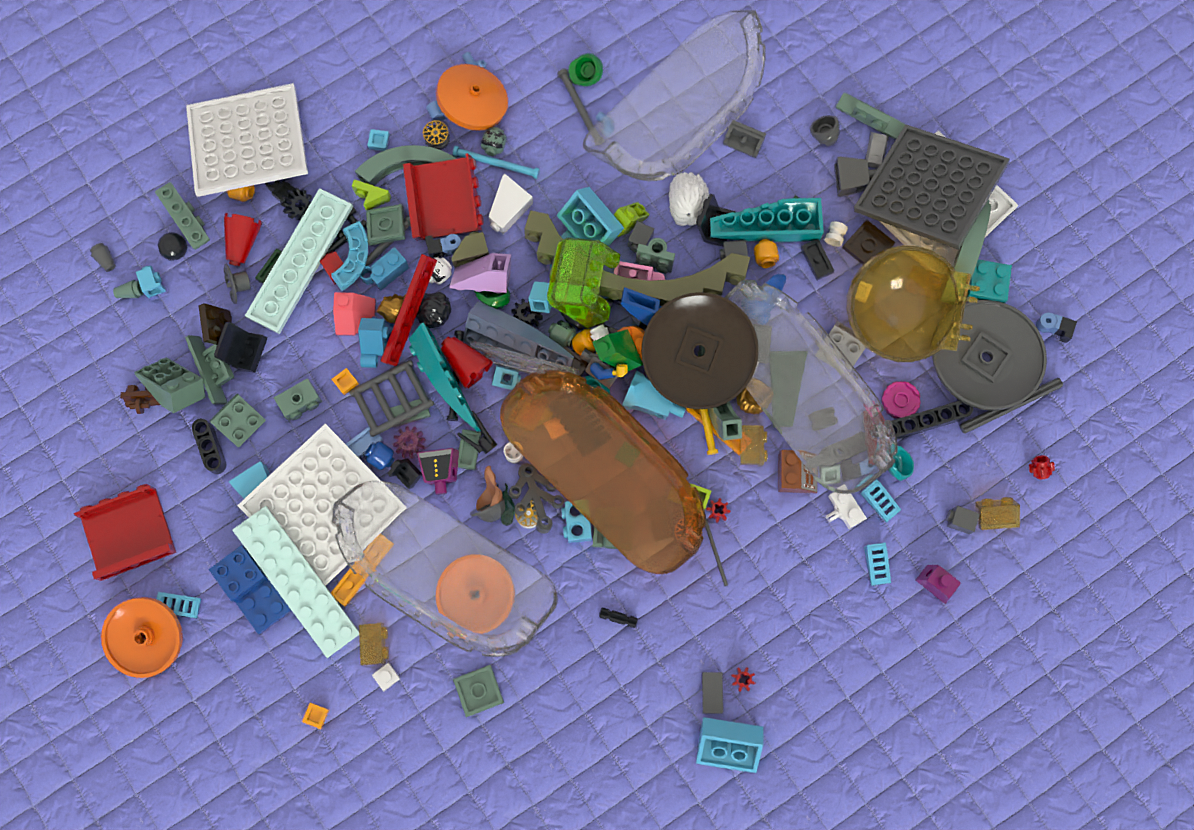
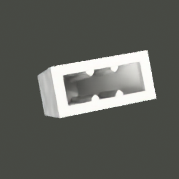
[489,174,533,235]

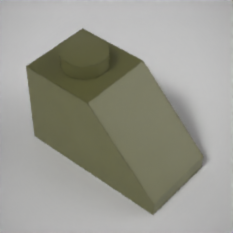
[451,232,489,268]

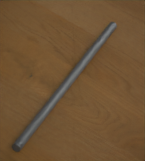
[700,511,728,586]

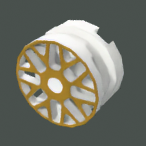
[515,500,538,529]

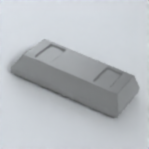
[865,132,889,169]

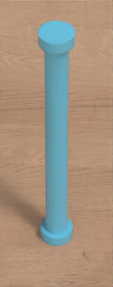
[453,146,540,179]

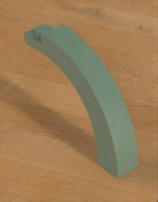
[355,145,457,186]
[941,199,992,306]
[697,345,742,441]

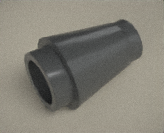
[90,243,116,272]

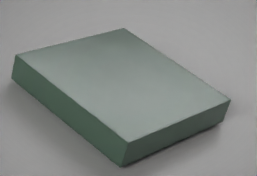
[366,204,405,245]
[453,665,504,717]

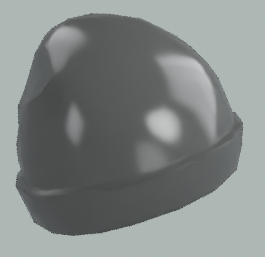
[810,115,840,146]

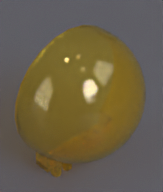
[846,245,980,362]

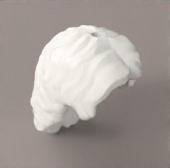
[669,172,709,226]

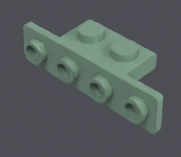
[836,93,905,140]
[155,182,210,250]
[185,335,234,405]

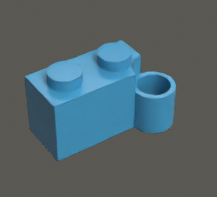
[360,247,409,291]
[358,318,388,368]

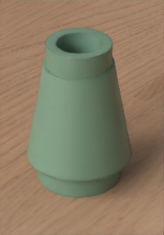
[113,280,144,299]

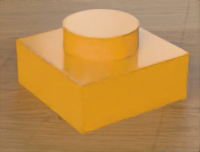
[331,368,359,395]
[302,703,329,729]

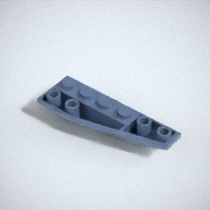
[463,301,574,373]

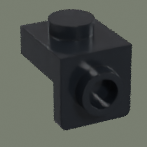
[387,458,422,489]

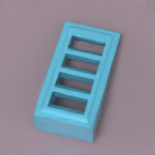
[860,479,901,523]
[864,543,891,586]
[157,592,201,618]

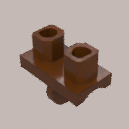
[120,385,160,414]

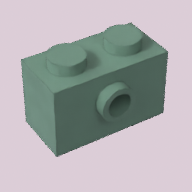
[274,378,322,421]

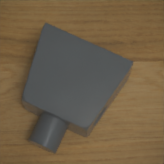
[834,157,877,197]

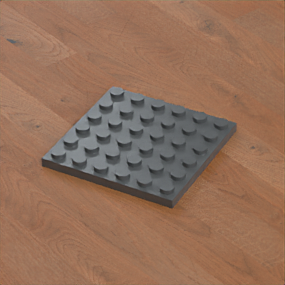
[854,124,1010,250]

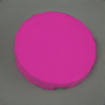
[882,381,921,419]

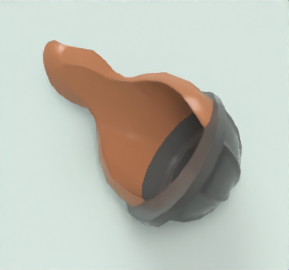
[470,466,505,522]

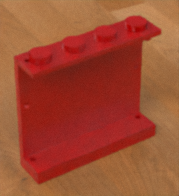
[403,153,484,240]
[74,484,176,581]

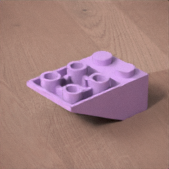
[450,253,511,293]

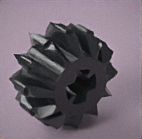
[281,188,312,220]
[511,298,543,327]

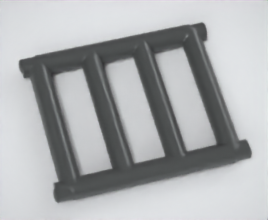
[349,360,434,437]

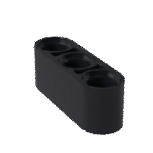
[192,418,226,474]

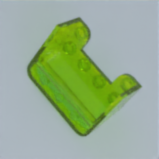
[547,238,621,328]

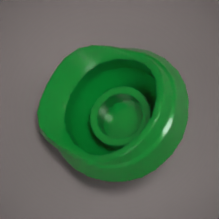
[569,53,603,86]
[474,288,511,309]

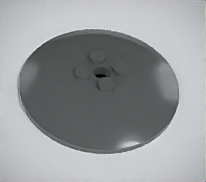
[932,300,1047,411]

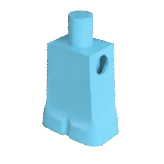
[621,371,686,420]

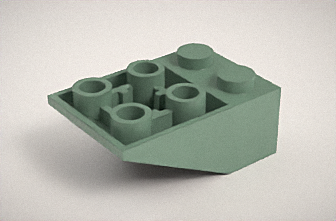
[134,357,205,413]

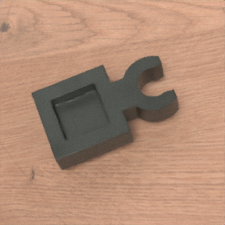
[265,180,294,202]

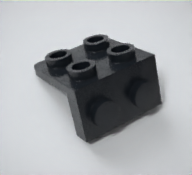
[696,194,736,247]
[214,322,268,373]

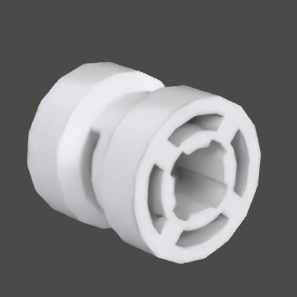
[824,221,848,247]
[504,441,524,464]

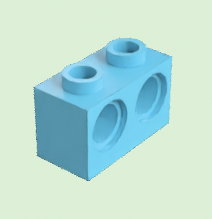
[561,500,592,543]

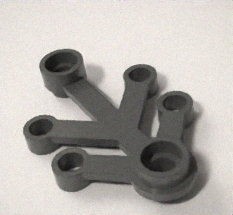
[509,463,564,534]

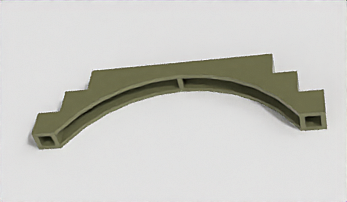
[524,210,750,306]

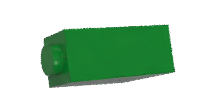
[592,329,643,372]

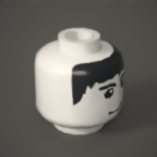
[429,257,452,285]

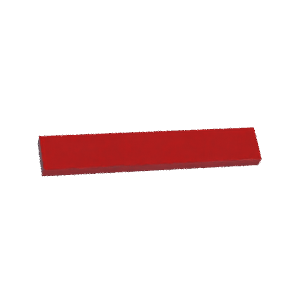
[381,254,437,366]

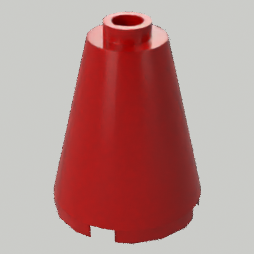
[224,213,262,267]
[441,336,493,389]

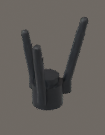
[457,411,498,454]

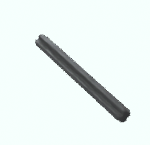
[960,378,1063,433]

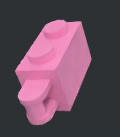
[613,261,665,281]

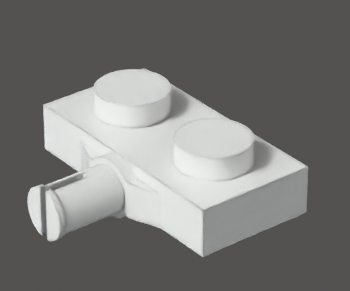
[826,485,867,529]

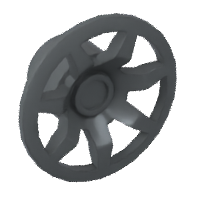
[224,264,250,304]

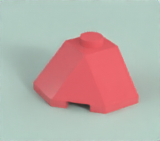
[333,292,376,335]

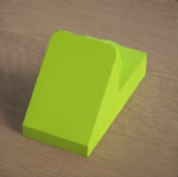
[351,179,391,210]

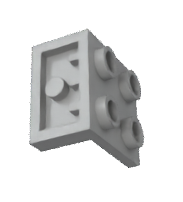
[815,321,869,376]

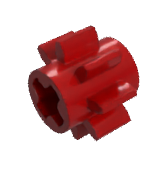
[1029,455,1055,479]
[706,498,731,523]
[731,667,756,692]

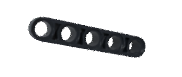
[882,400,974,442]

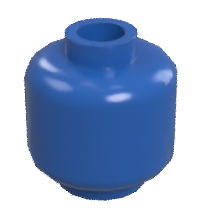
[364,441,395,470]

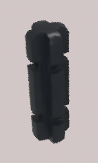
[599,607,638,628]

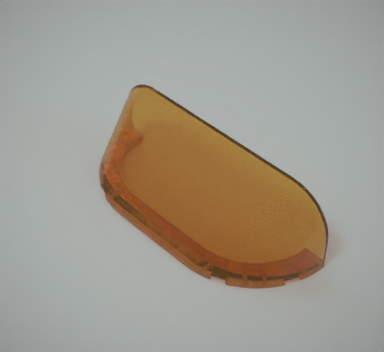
[500,370,705,574]

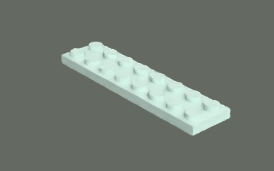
[245,188,353,334]
[233,506,360,658]

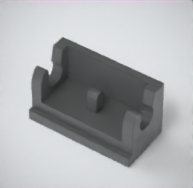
[723,120,766,158]

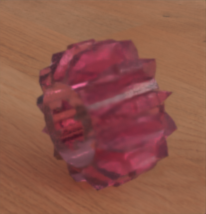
[393,426,426,459]

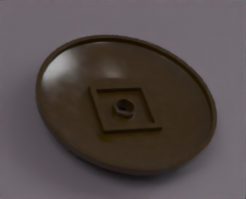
[642,292,759,409]

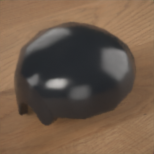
[157,232,187,261]

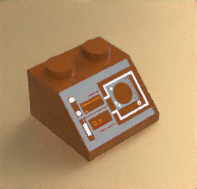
[778,450,817,493]

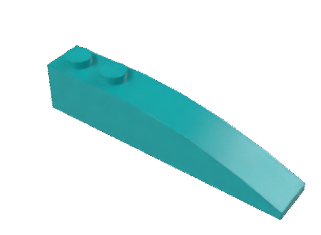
[710,198,824,242]
[409,323,481,432]

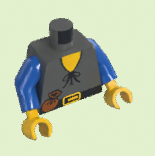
[579,348,628,389]

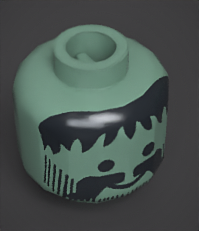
[481,127,507,156]
[548,320,577,347]

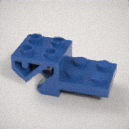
[208,545,292,634]

